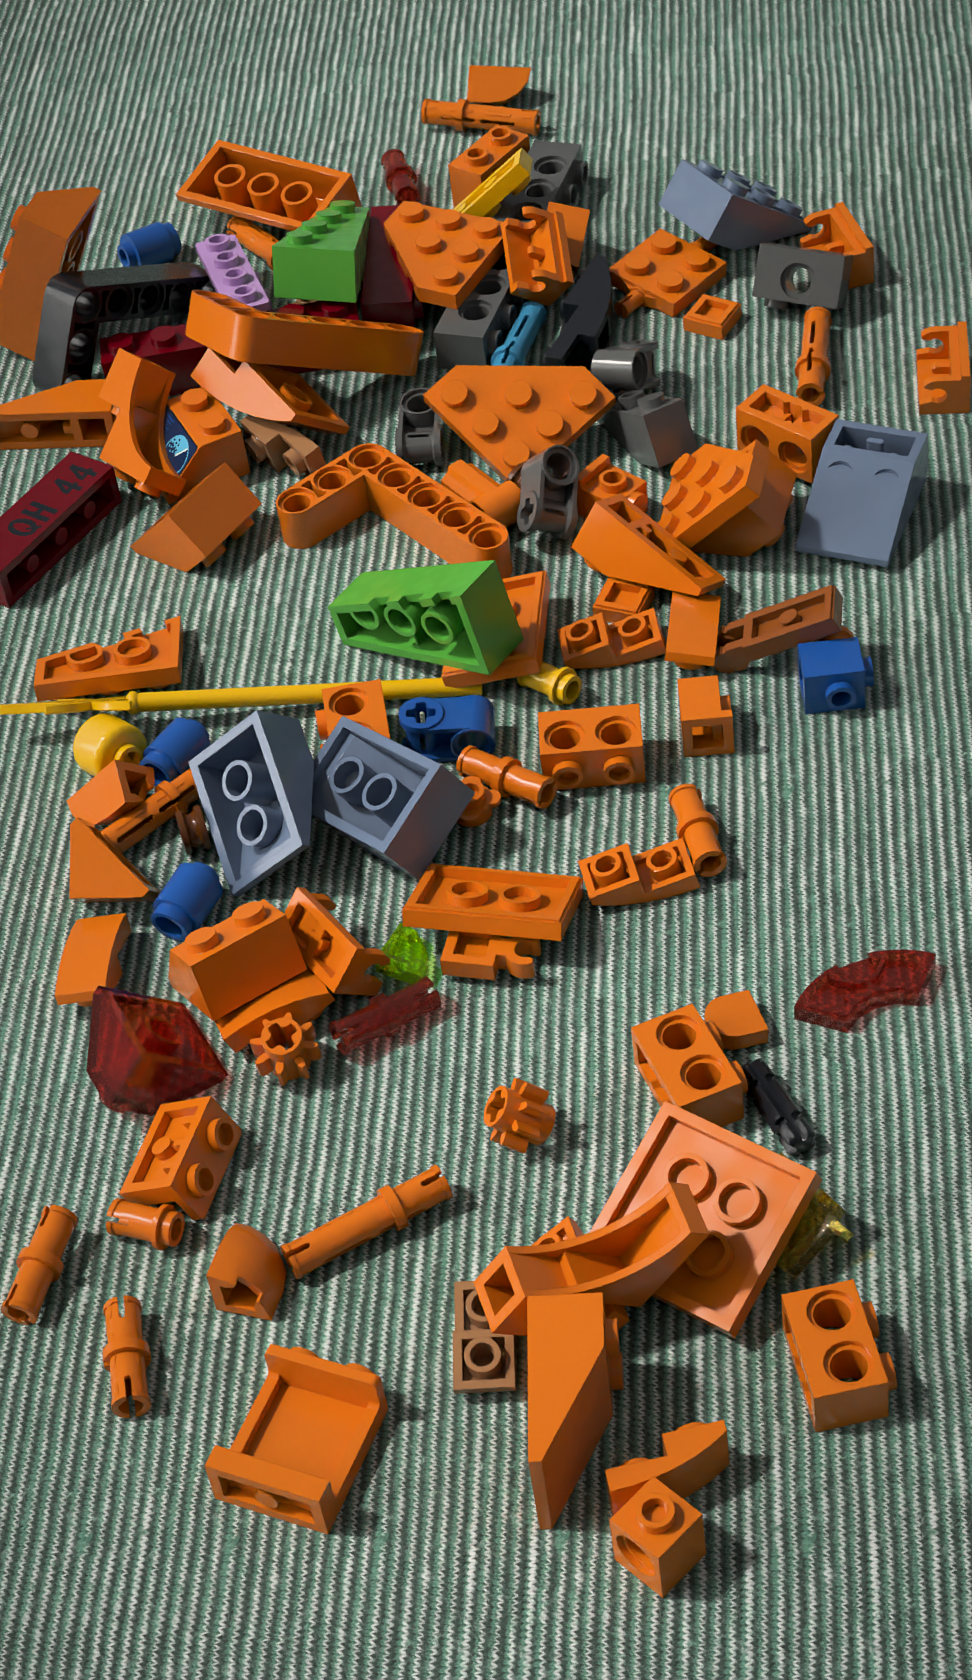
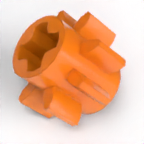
[250,1012,322,1086]
[484,1078,555,1154]

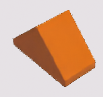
[69,817,160,903]

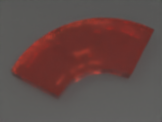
[794,949,936,1033]

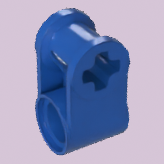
[398,695,496,762]

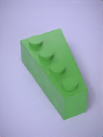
[328,560,524,675]

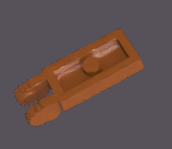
[713,585,843,674]

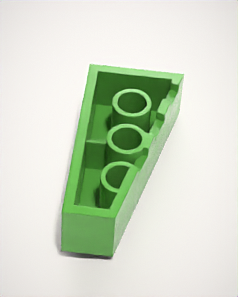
[272,200,370,303]

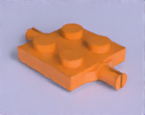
[609,228,727,318]

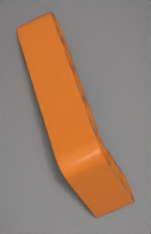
[185,290,424,376]
[276,443,513,579]

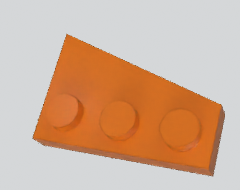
[33,615,184,702]

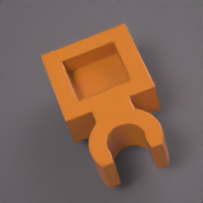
[440,931,541,981]

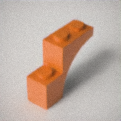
[98,348,186,498]
[473,1182,710,1336]

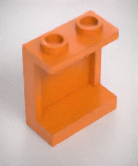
[204,1344,388,1535]

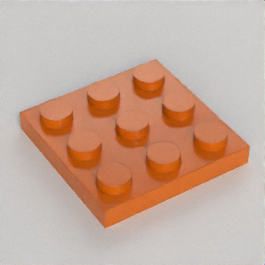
[589,1101,822,1339]

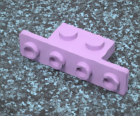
[195,234,273,312]

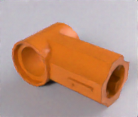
[441,459,521,528]

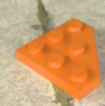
[384,201,505,310]
[423,365,616,481]
[658,443,768,549]

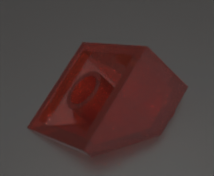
[86,986,228,1116]

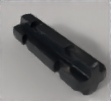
[742,1059,815,1156]

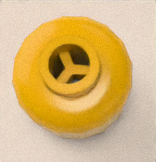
[73,713,147,777]

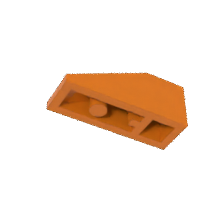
[0,379,117,450]
[571,494,726,596]

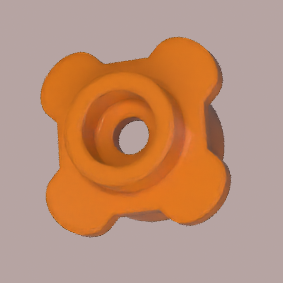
[457,776,501,827]

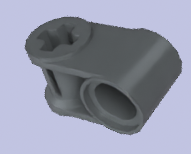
[591,340,660,390]
[395,387,445,467]
[517,445,580,541]

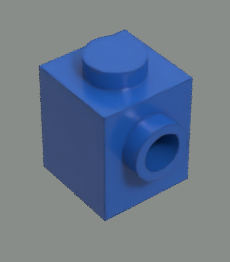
[797,637,874,714]

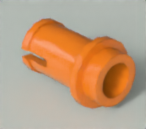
[106,1198,185,1250]

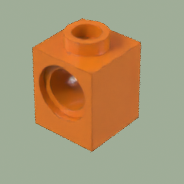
[609,1476,706,1598]

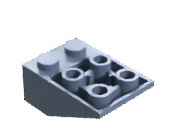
[658,159,813,251]
[795,419,928,567]

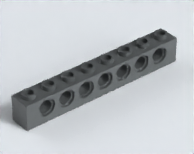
[433,140,588,369]

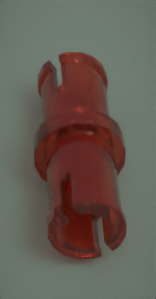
[381,149,421,205]
[328,976,441,1055]

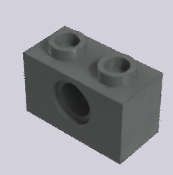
[752,243,854,315]

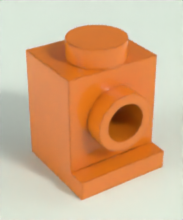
[577,454,649,518]
[677,675,735,757]

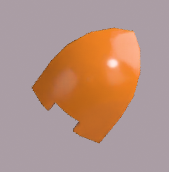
[467,65,531,106]
[547,202,590,273]
[66,759,155,825]
[206,1223,287,1321]

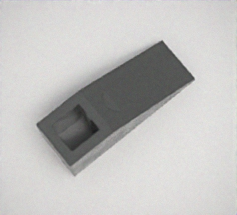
[597,389,698,468]

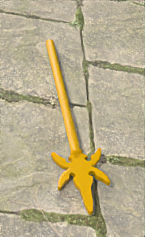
[0,678,483,715]

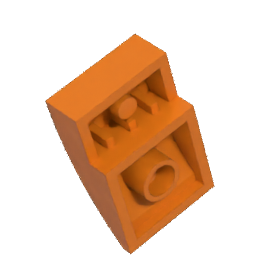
[190,348,350,435]

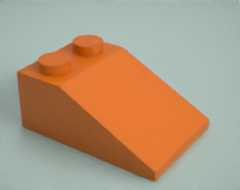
[527,1292,624,1530]

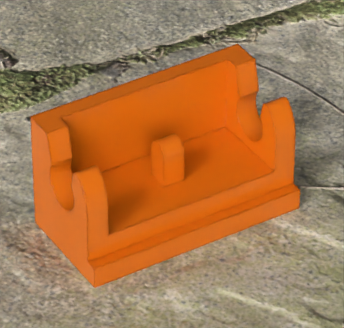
[799,202,874,289]
[501,206,574,306]
[916,321,971,415]
[284,887,390,996]

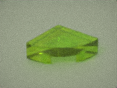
[375,923,430,988]

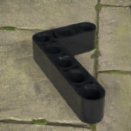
[32,262,216,391]

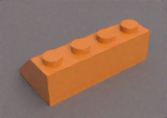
[176,140,362,231]
[0,187,101,361]

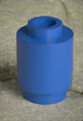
[117,222,181,267]
[139,718,211,786]
[150,862,223,941]

